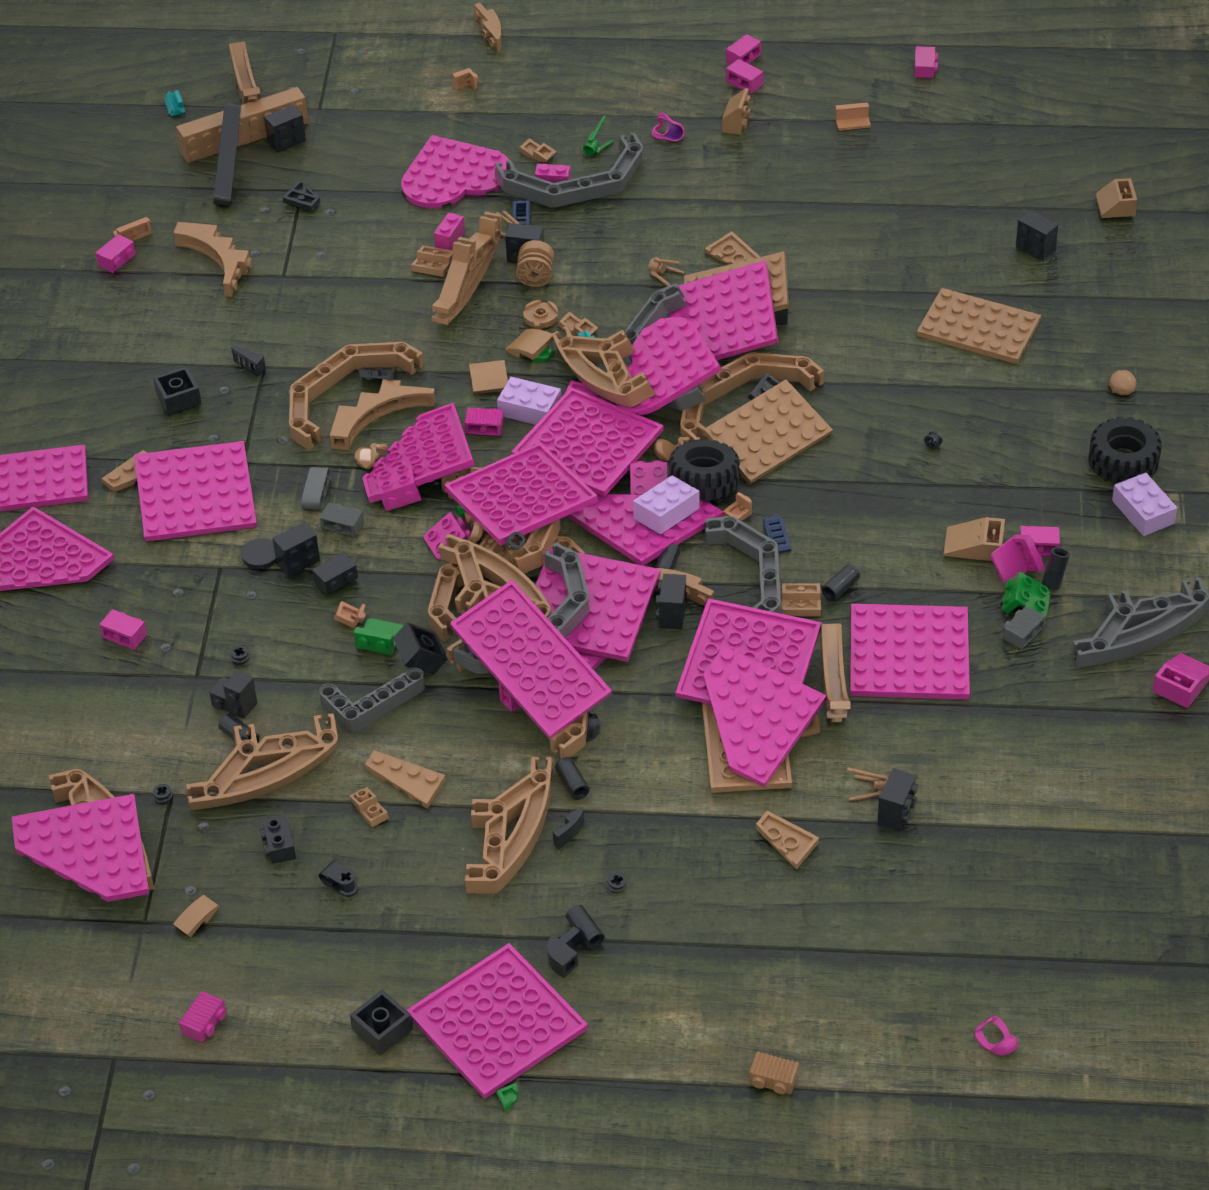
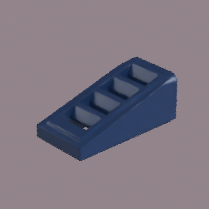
[513,200,531,225]
[763,515,791,553]

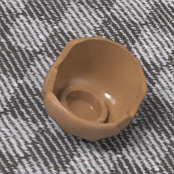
[1108,370,1137,395]

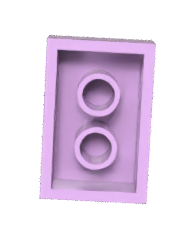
[497,377,561,425]
[1112,473,1177,536]
[633,476,699,534]

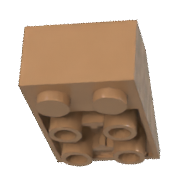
[943,517,1005,561]

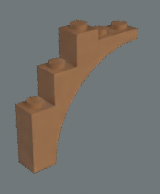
[229,41,260,104]
[174,222,252,297]
[330,379,436,450]
[820,624,851,722]

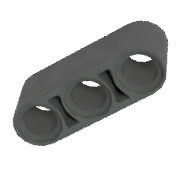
[302,467,330,511]

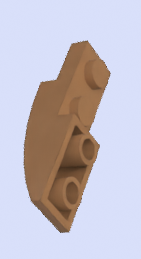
[473,2,502,52]
[655,568,714,606]

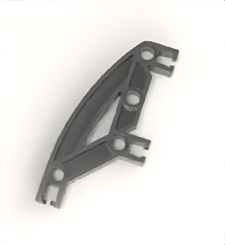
[1072,577,1209,668]

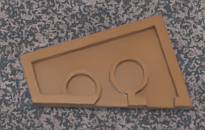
[756,811,819,870]

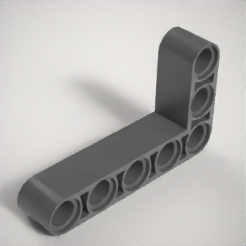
[319,668,425,733]

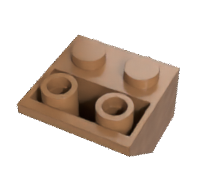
[722,88,751,135]
[1095,178,1137,218]

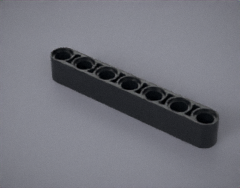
[213,103,241,206]

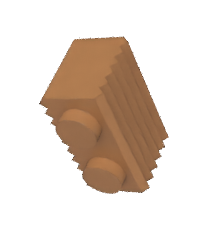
[749,1051,799,1094]

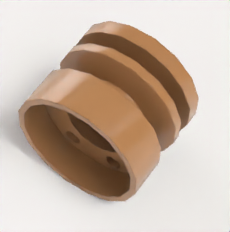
[516,240,554,287]

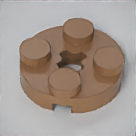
[523,300,558,330]

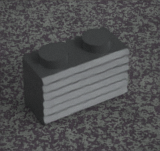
[320,503,364,538]
[1003,605,1046,650]

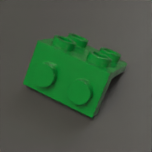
[1002,571,1050,616]
[354,618,403,655]

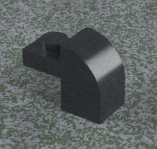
[547,927,581,978]

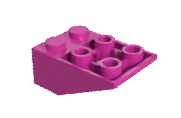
[1153,653,1209,708]

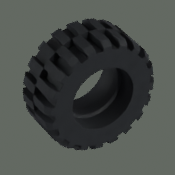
[1089,417,1162,484]
[669,439,740,502]

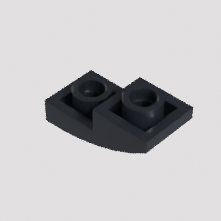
[553,807,584,849]

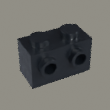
[312,552,358,595]
[260,815,296,864]

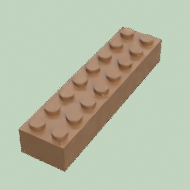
[176,87,308,163]

